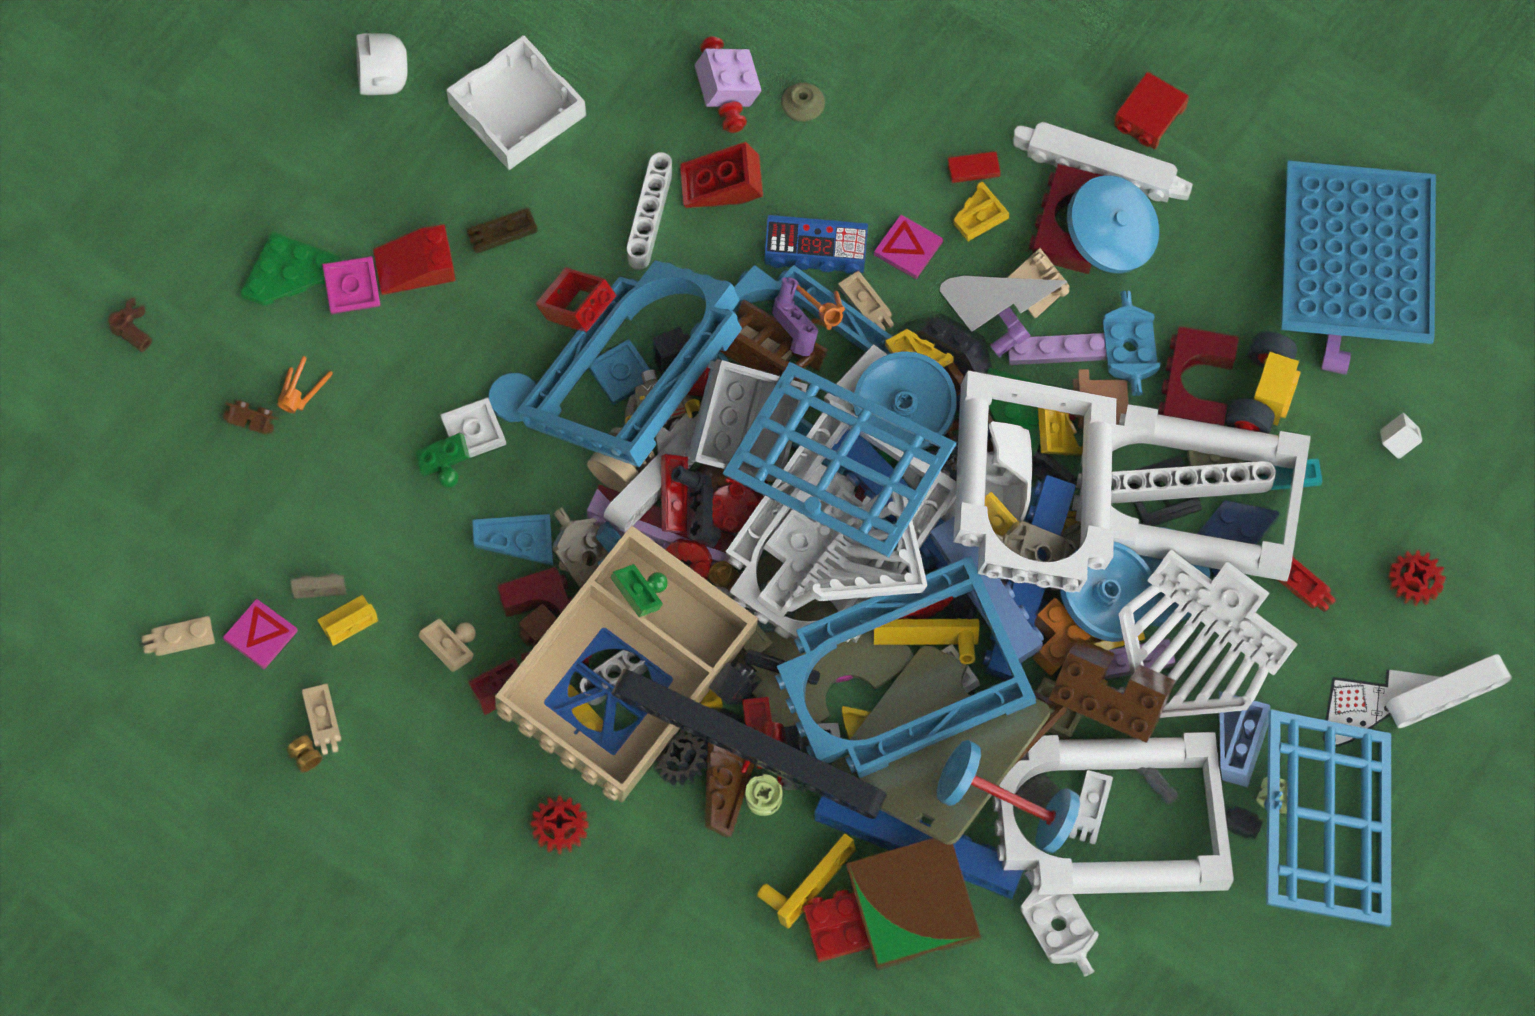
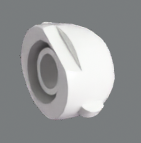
[356,33,407,95]

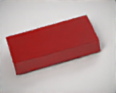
[948,151,1001,183]

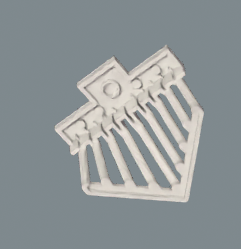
[757,488,927,618]
[1119,550,1298,718]

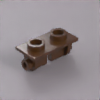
[223,399,279,435]

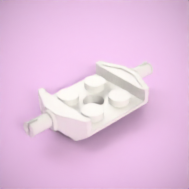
[1020,870,1099,977]

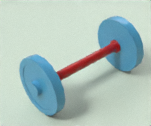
[937,740,1080,854]

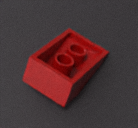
[680,142,763,208]
[373,224,456,295]

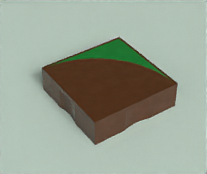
[846,838,982,971]

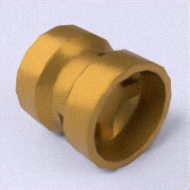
[709,560,741,592]
[286,736,323,773]

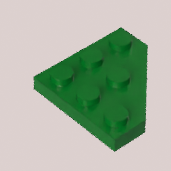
[240,232,341,306]
[987,367,1054,460]

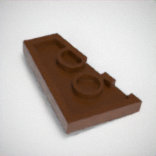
[705,743,754,838]

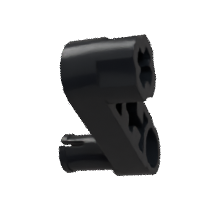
[671,465,721,548]

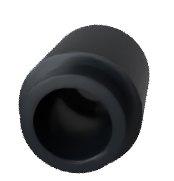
[1225,805,1264,840]

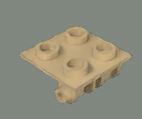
[1007,248,1070,319]

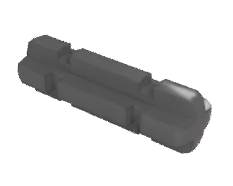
[1136,767,1178,805]

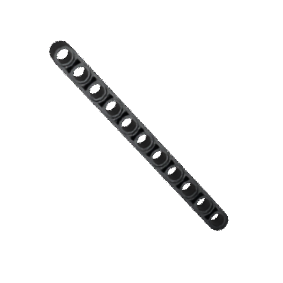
[611,669,887,819]

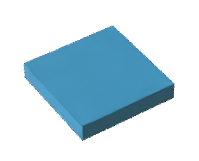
[588,339,650,405]

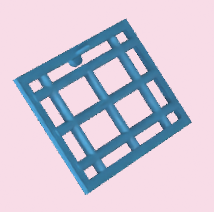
[723,362,956,558]
[1264,710,1391,927]

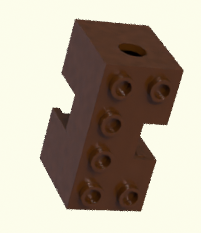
[1049,638,1176,743]

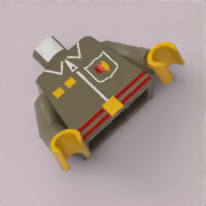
[625,370,701,427]

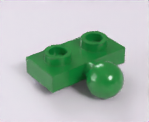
[415,432,470,488]
[610,564,668,618]

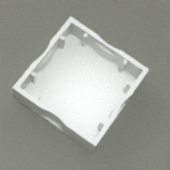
[447,35,586,170]

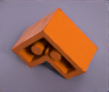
[1033,598,1091,676]

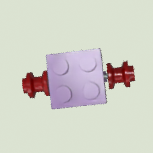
[695,36,761,133]

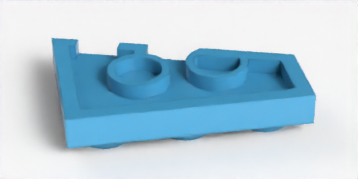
[473,514,553,565]

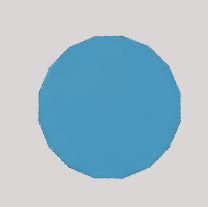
[489,373,536,422]

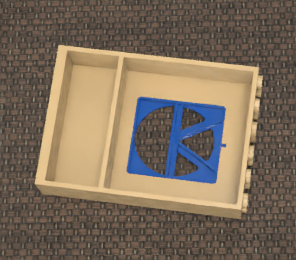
[495,525,758,803]

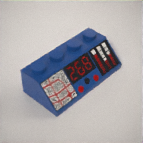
[765,215,868,274]

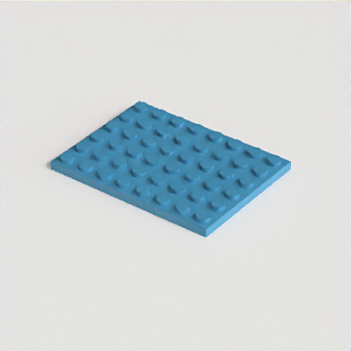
[1281,161,1436,344]

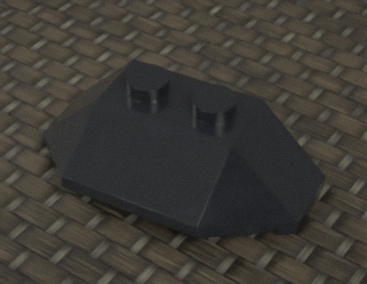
[896,313,992,377]

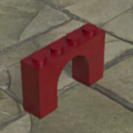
[1029,164,1104,275]
[1158,326,1239,426]
[497,567,592,673]

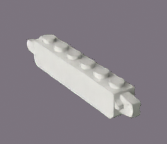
[1013,122,1193,202]

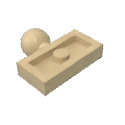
[418,618,476,672]

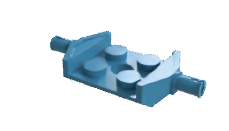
[1103,291,1160,396]

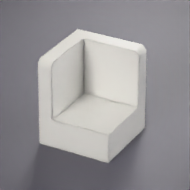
[1380,412,1422,458]

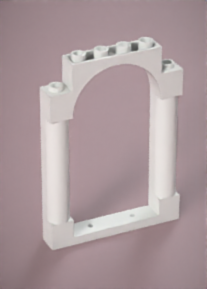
[953,371,1116,592]
[726,400,956,643]
[1072,404,1311,581]
[993,732,1234,895]

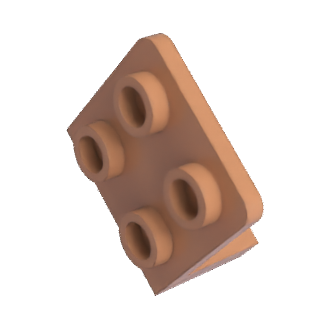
[1072,369,1128,428]

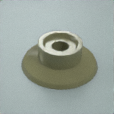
[781,83,825,121]

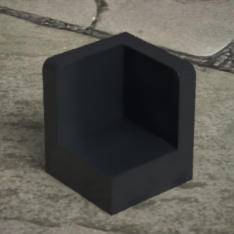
[945,595,978,619]

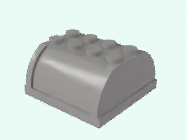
[685,359,808,482]

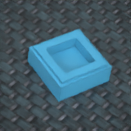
[595,521,622,553]

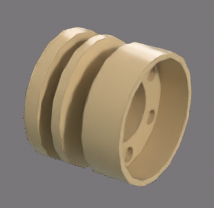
[587,427,656,492]

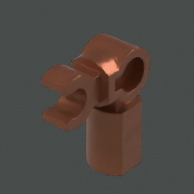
[108,298,152,352]

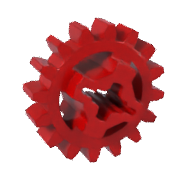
[1388,550,1446,606]
[531,796,589,855]

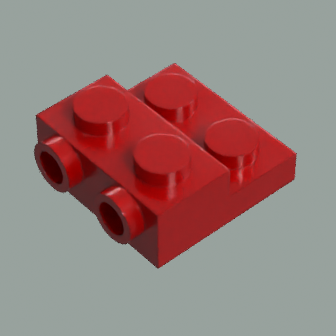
[803,890,870,962]

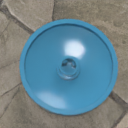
[1067,175,1159,273]
[854,352,957,450]
[1060,541,1158,642]

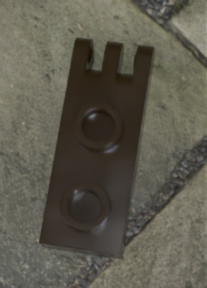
[466,207,538,253]

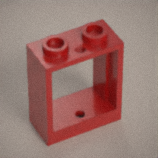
[536,267,617,332]

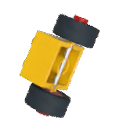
[1226,331,1301,434]

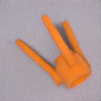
[796,285,845,330]
[277,356,333,413]

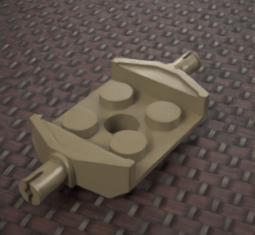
[552,507,609,589]
[995,520,1076,591]

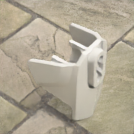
[954,422,1032,521]

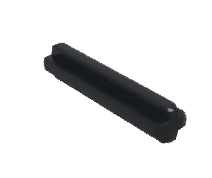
[744,649,820,685]

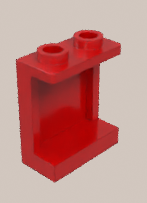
[1114,72,1189,150]

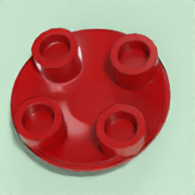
[713,482,759,533]

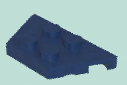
[1197,500,1280,577]

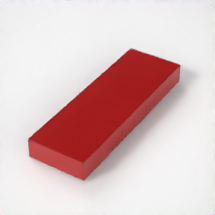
[661,454,688,534]

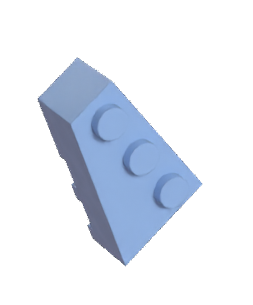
[1219,691,1270,787]

